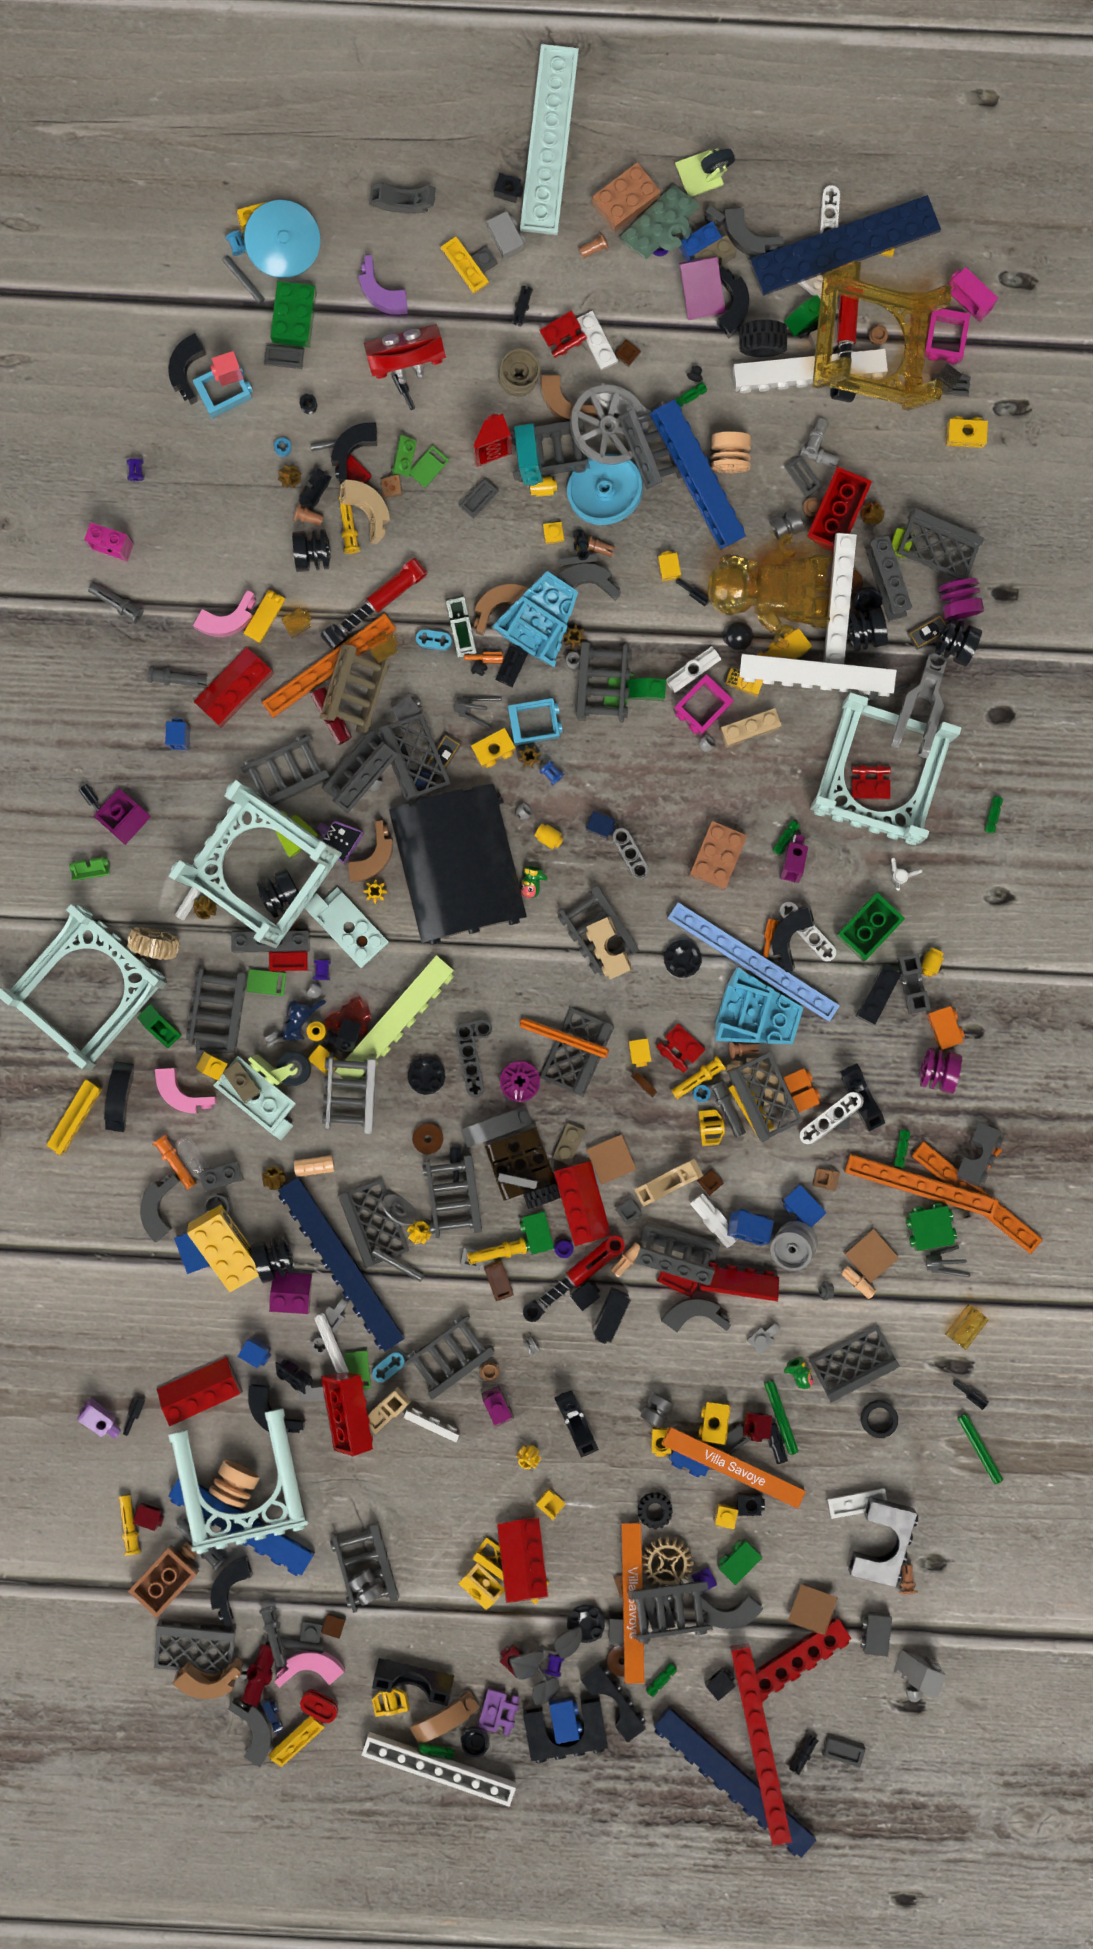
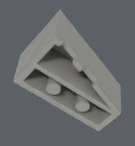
[893,1649,946,1698]

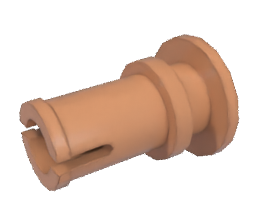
[578,233,609,259]
[294,503,324,527]
[587,535,615,558]
[729,1042,759,1059]
[899,1565,918,1595]

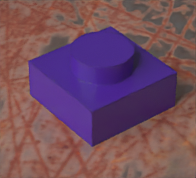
[691,1567,717,1593]

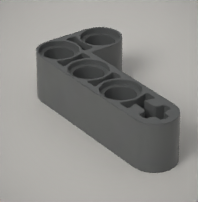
[456,1020,492,1098]

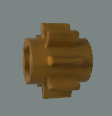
[277,464,302,488]
[860,502,885,526]
[563,625,586,650]
[518,745,541,769]
[193,896,217,919]
[262,1166,286,1190]

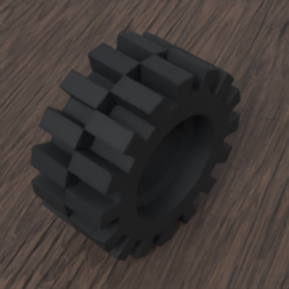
[523,1183,561,1209]
[638,1492,673,1529]

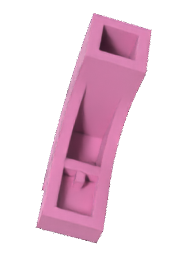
[193,590,257,637]
[155,1068,217,1113]
[274,1650,345,1688]

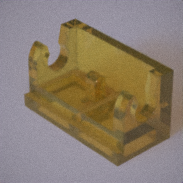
[945,1304,989,1350]

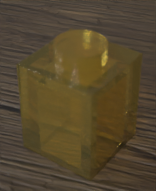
[281,608,312,638]
[366,631,398,663]

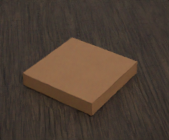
[586,1134,637,1185]
[844,1229,899,1283]
[788,1584,838,1635]

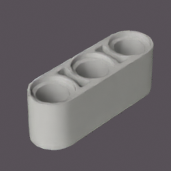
[612,828,649,880]

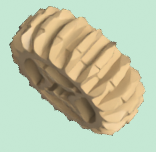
[127,927,180,960]
[642,1536,694,1587]

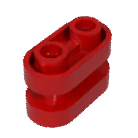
[300,1689,338,1723]

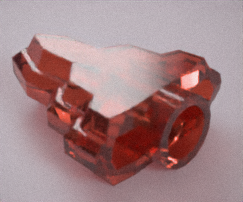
[324,996,372,1035]

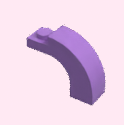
[358,255,408,315]

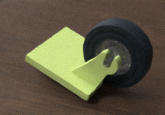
[675,148,735,197]
[248,1051,311,1086]

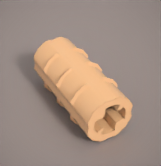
[294,1155,334,1177]

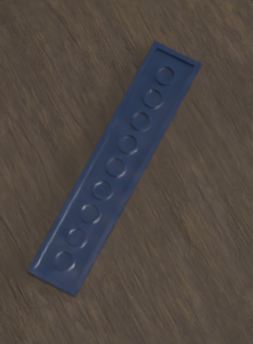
[750,195,941,296]

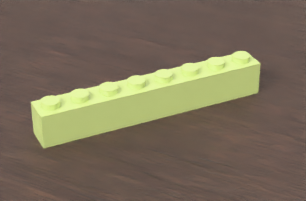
[335,955,455,1080]

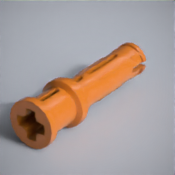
[152,1134,196,1190]

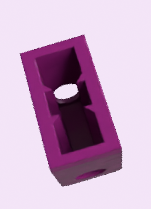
[780,835,808,883]
[481,1385,514,1427]

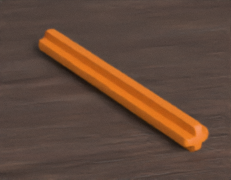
[519,1018,609,1058]

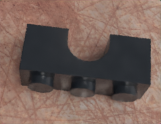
[856,965,902,1025]

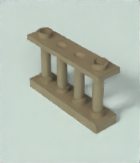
[320,645,389,733]

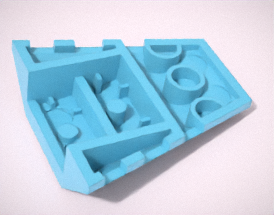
[491,571,578,667]
[715,967,803,1045]

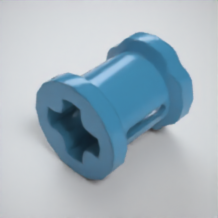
[225,230,246,256]

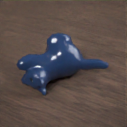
[281,1000,326,1041]

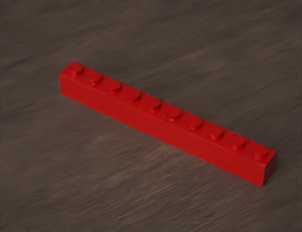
[730,1642,792,1846]

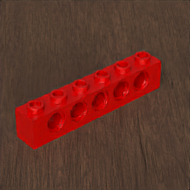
[755,1616,852,1702]

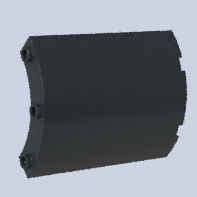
[389,784,527,945]

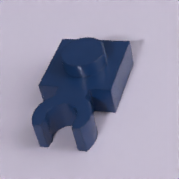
[262,1697,283,1734]

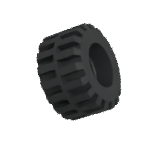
[739,320,787,357]

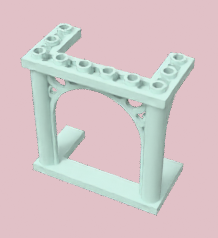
[810,693,962,846]
[169,780,342,948]
[0,904,167,1070]

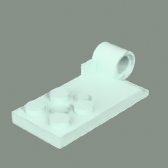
[305,887,389,969]
[213,1056,296,1141]

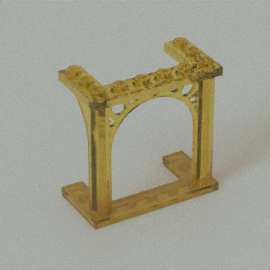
[812,260,952,411]

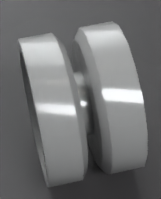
[770,1221,818,1271]

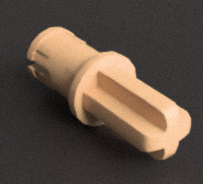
[611,1242,641,1277]
[841,1266,876,1299]

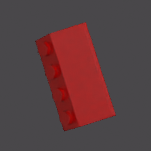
[473,413,512,467]
[807,466,872,553]
[193,647,274,728]
[554,1161,611,1246]
[699,1262,780,1302]
[156,1357,243,1427]
[321,1372,373,1456]
[497,1518,548,1603]

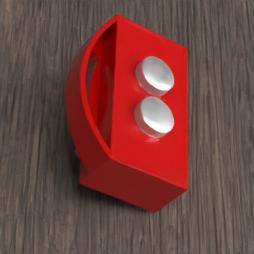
[364,324,446,384]

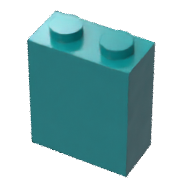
[514,424,543,486]

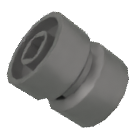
[769,508,804,542]
[204,1194,232,1215]
[640,1392,675,1428]
[348,1568,384,1606]

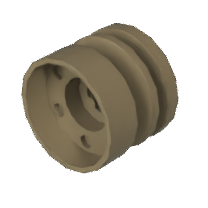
[498,349,540,397]

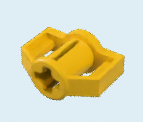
[698,1110,725,1146]
[372,1688,410,1717]

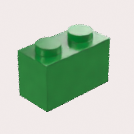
[519,1211,554,1255]
[718,1539,763,1586]

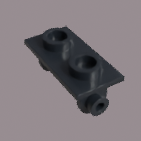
[298,468,332,509]
[495,645,528,688]
[275,1359,313,1394]

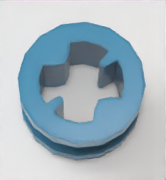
[274,438,291,457]
[693,1085,711,1102]

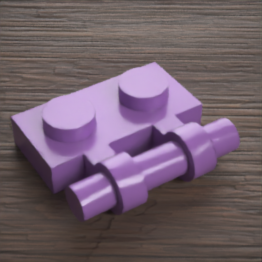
[478,1688,520,1735]

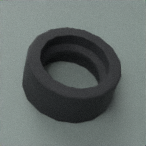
[860,1400,898,1438]

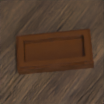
[484,1260,514,1301]

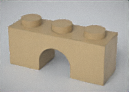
[720,708,782,748]
[586,916,634,979]

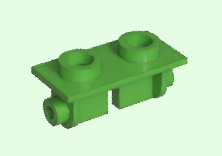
[391,435,417,478]
[69,856,110,881]

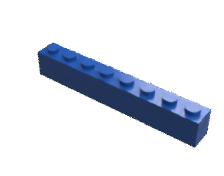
[649,399,746,550]
[168,1478,315,1576]

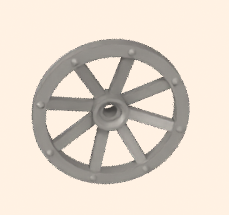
[570,385,648,465]

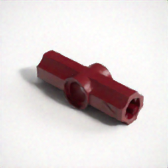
[310,687,352,745]
[241,1644,274,1706]

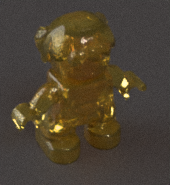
[708,534,832,649]

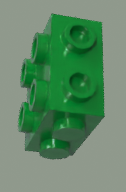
[905,1202,957,1251]

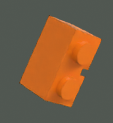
[927,1006,965,1050]
[782,1068,821,1113]

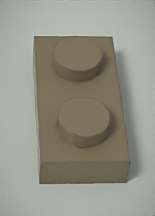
[553,1123,585,1166]

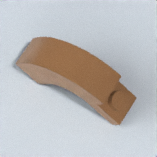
[541,375,598,422]
[474,584,529,636]
[348,821,393,883]
[173,1657,243,1699]
[410,1691,480,1744]

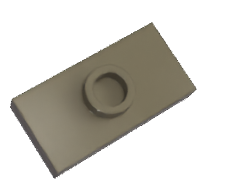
[223,1061,261,1103]

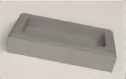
[498,1173,537,1189]

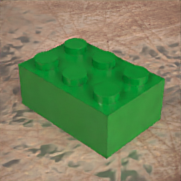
[270,281,317,348]
[836,892,905,962]

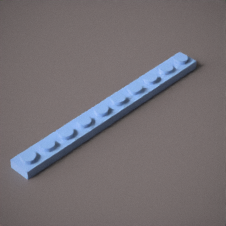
[667,903,840,1022]

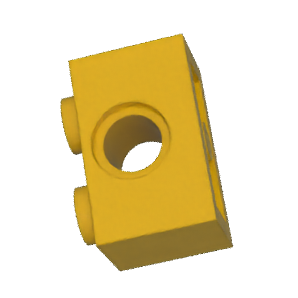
[946,416,988,448]
[471,728,516,769]
[699,1402,731,1445]
[458,1563,504,1610]

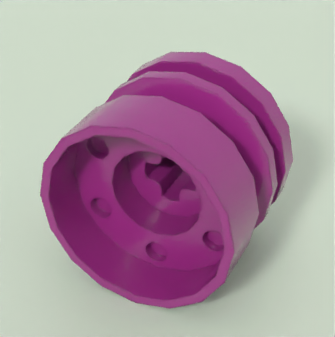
[938,578,984,620]
[920,1048,962,1094]
[500,1061,540,1102]

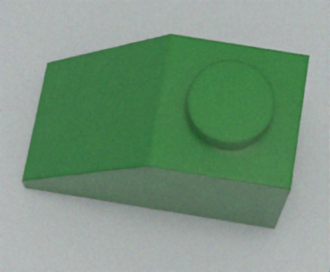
[784,294,828,337]
[626,678,666,702]
[137,1004,182,1048]

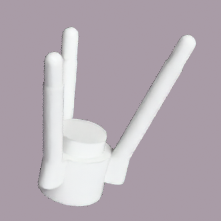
[891,858,923,891]

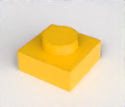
[543,522,564,544]

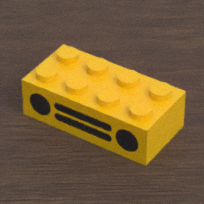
[187,1205,259,1292]

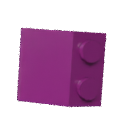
[93,788,151,845]
[269,1272,312,1314]

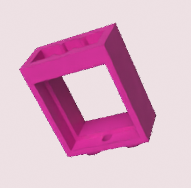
[947,267,999,323]
[923,307,971,365]
[84,522,134,562]
[674,674,734,736]

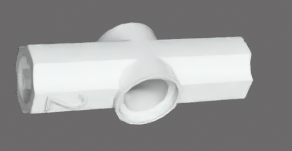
[666,646,721,693]
[690,1193,738,1248]

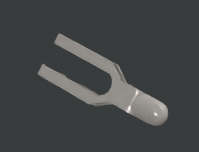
[890,652,947,759]

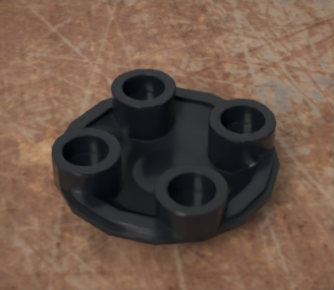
[664,940,702,978]
[407,1057,446,1095]
[567,1605,605,1643]

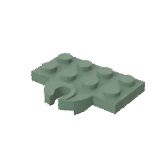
[620,185,699,259]

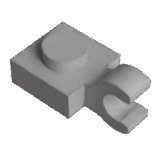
[460,1248,496,1271]
[324,1298,349,1333]
[747,1322,781,1355]

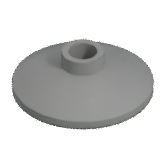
[382,1195,416,1225]

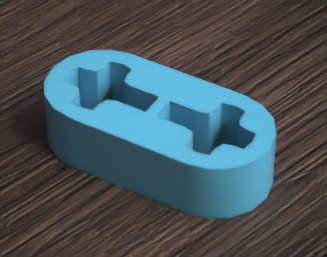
[416,630,452,651]
[372,1352,405,1382]

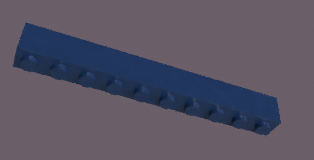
[278,1177,405,1352]
[653,1706,817,1858]

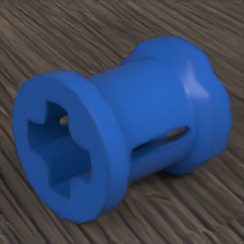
[540,760,565,786]

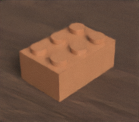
[592,162,661,233]
[689,821,747,890]
[128,1544,199,1618]

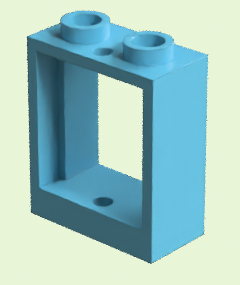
[193,364,253,418]
[508,698,563,746]

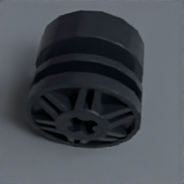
[292,529,331,572]
[847,606,888,651]
[935,617,982,667]
[256,868,299,918]
[251,1235,295,1283]

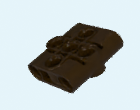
[485,1128,556,1201]

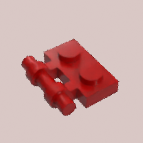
[539,310,587,358]
[851,764,891,800]
[656,1024,706,1073]

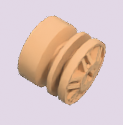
[711,432,751,474]
[209,1460,260,1508]

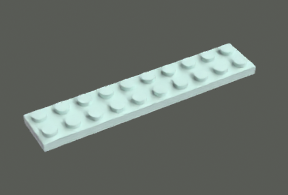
[520,44,579,235]

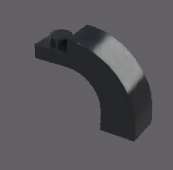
[717,266,749,339]
[168,333,206,405]
[331,422,377,484]
[772,905,815,972]
[104,1061,134,1132]
[840,1063,885,1132]
[248,1384,305,1433]
[554,1390,599,1458]
[210,1556,253,1627]

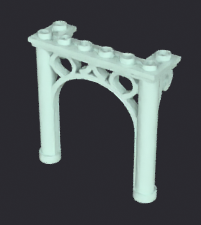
[168,1408,308,1554]

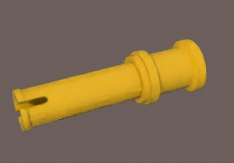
[338,496,361,554]
[671,1055,726,1100]
[467,1237,527,1265]
[118,1495,142,1556]

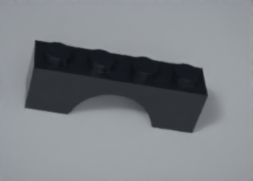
[372,1658,454,1706]
[580,1662,646,1743]

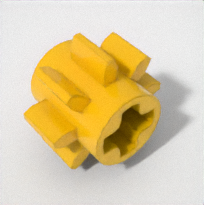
[363,880,388,904]
[407,1220,432,1245]
[516,1445,542,1469]

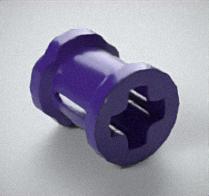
[126,459,144,481]
[313,960,331,980]
[544,1653,565,1677]

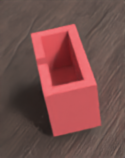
[210,351,244,386]

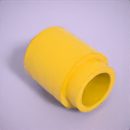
[530,476,557,497]
[534,824,564,850]
[921,948,944,978]
[306,1022,327,1041]

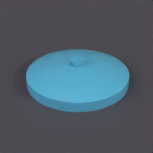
[244,200,320,278]
[567,453,643,525]

